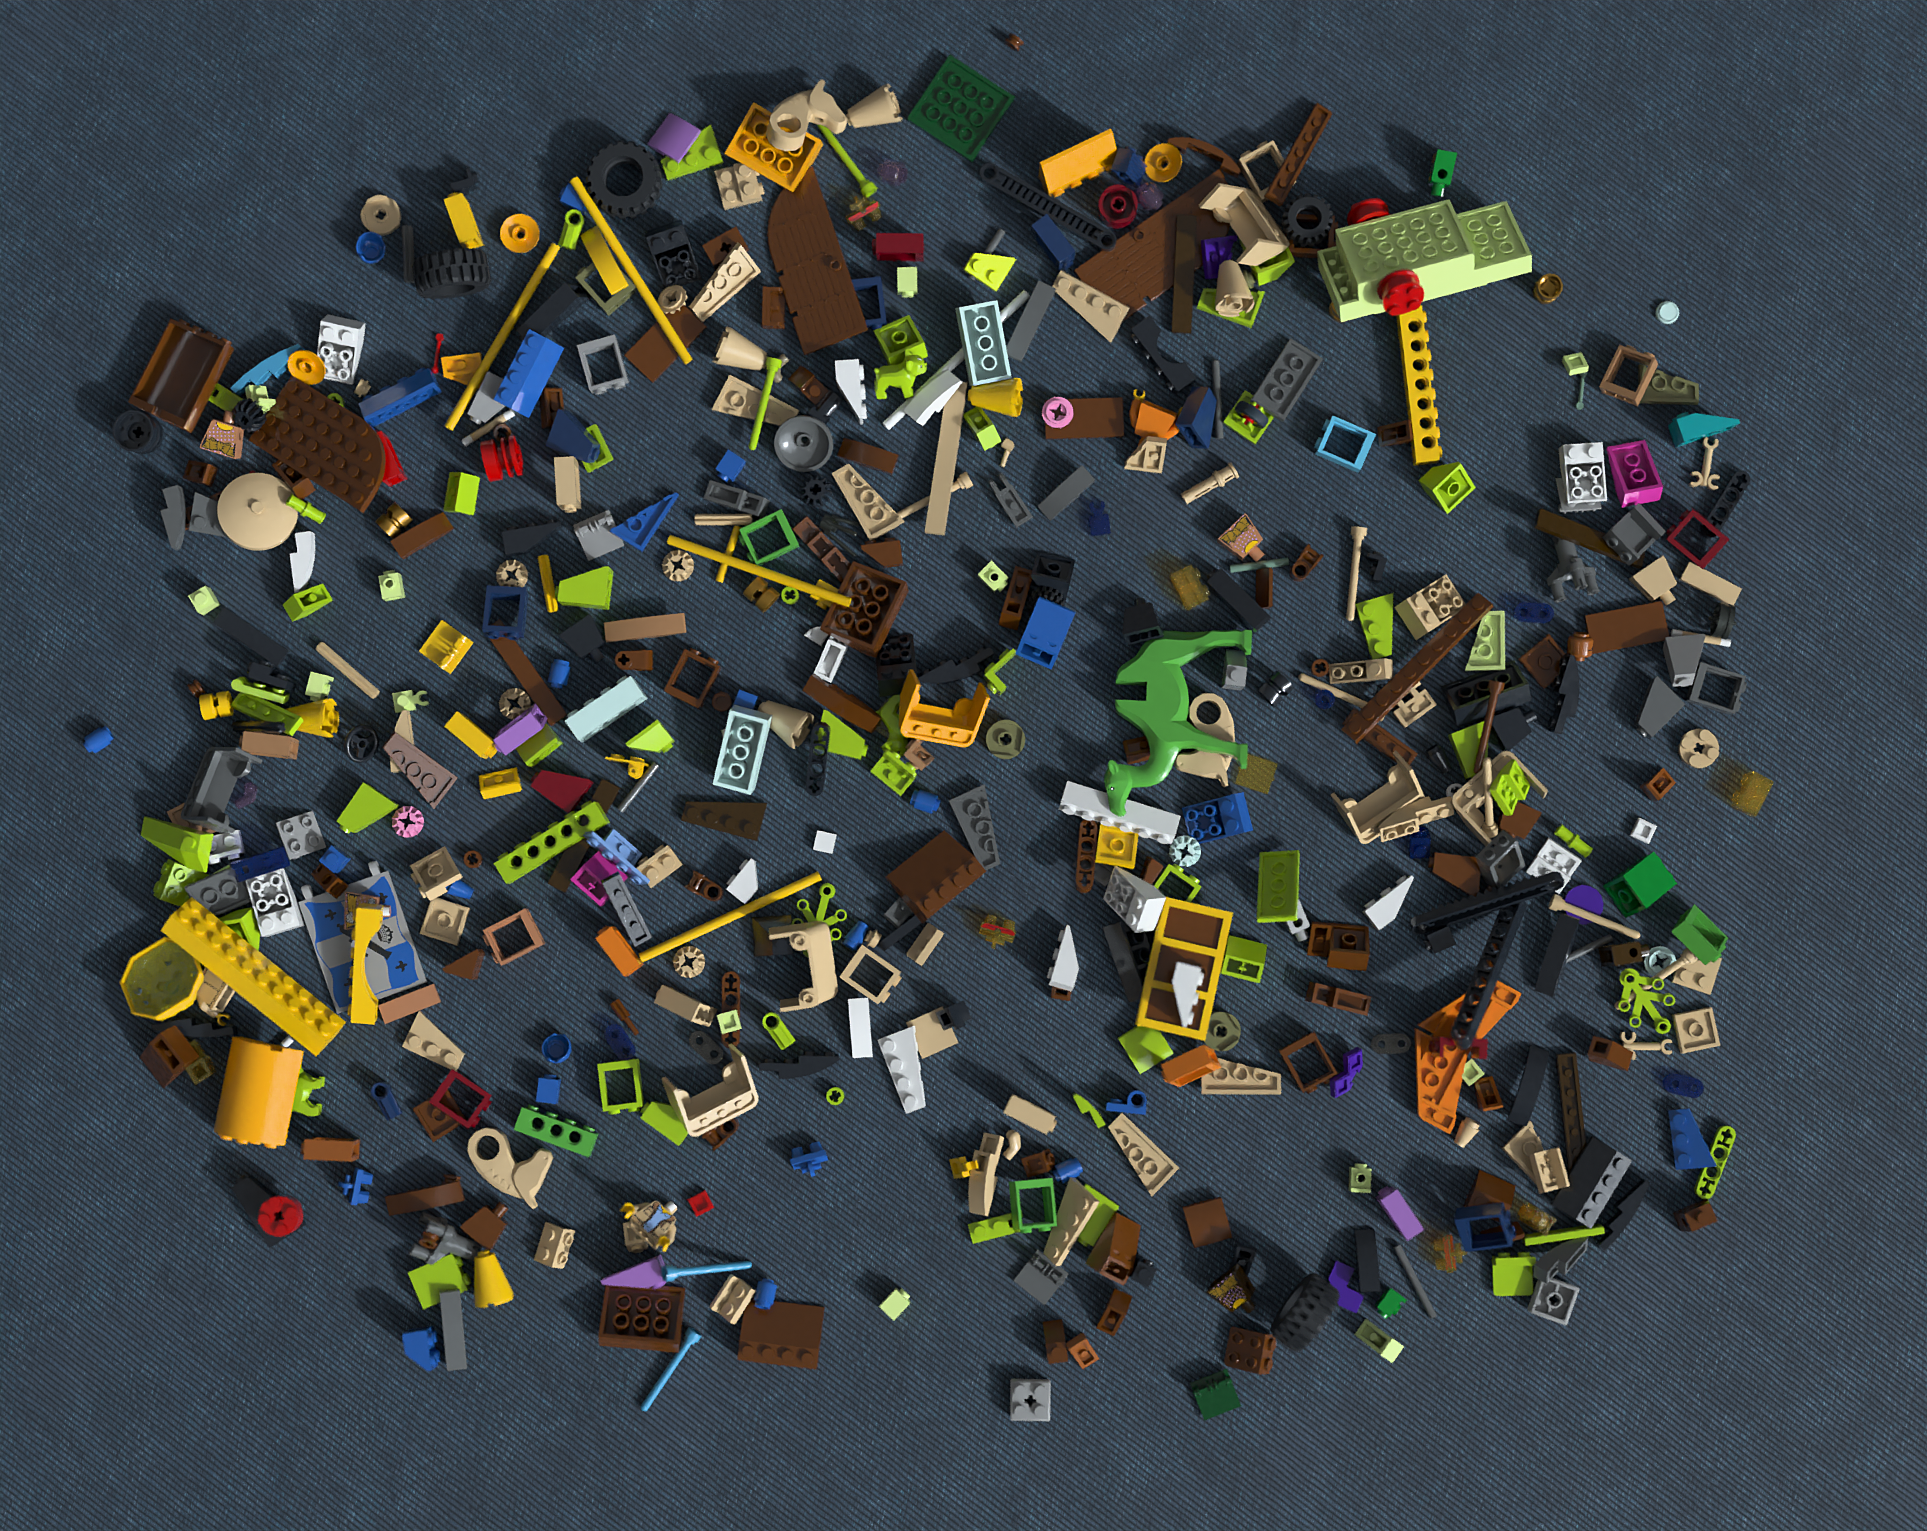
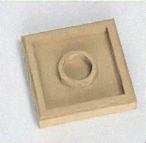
[420,898,470,946]
[907,1007,958,1059]
[1672,1007,1720,1054]

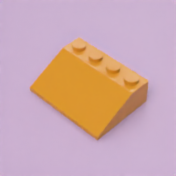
[724,102,823,192]
[1038,129,1117,197]

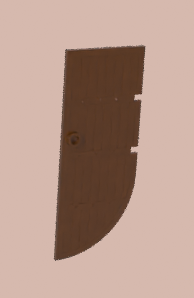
[767,166,868,356]
[1074,169,1230,322]

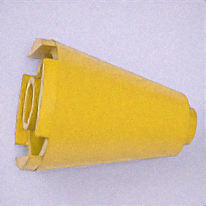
[968,378,1023,417]
[285,698,339,738]
[474,1250,514,1308]

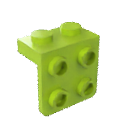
[984,648,1016,695]
[870,749,917,797]
[153,859,209,907]
[1492,1252,1536,1296]

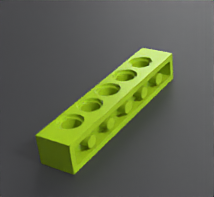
[494,801,610,884]

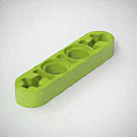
[1694,1125,1736,1199]

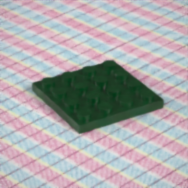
[907,55,1015,163]

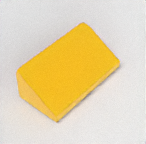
[479,767,522,799]

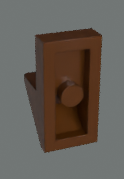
[788,365,829,406]
[1307,921,1332,957]

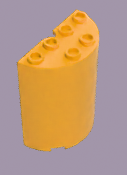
[214,1036,304,1148]

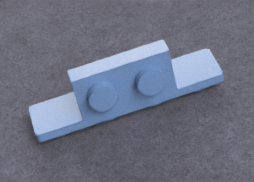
[583,829,650,885]

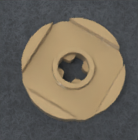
[361,195,401,235]
[1678,729,1719,768]

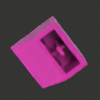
[570,851,629,906]

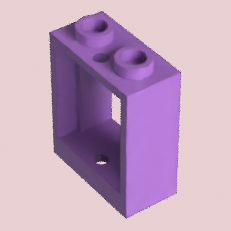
[493,703,548,756]
[1376,1186,1424,1241]

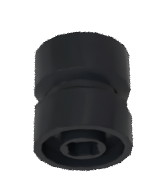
[1257,670,1294,708]

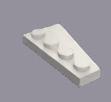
[878,1025,926,1114]

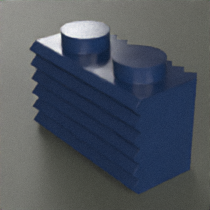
[1110,146,1147,186]

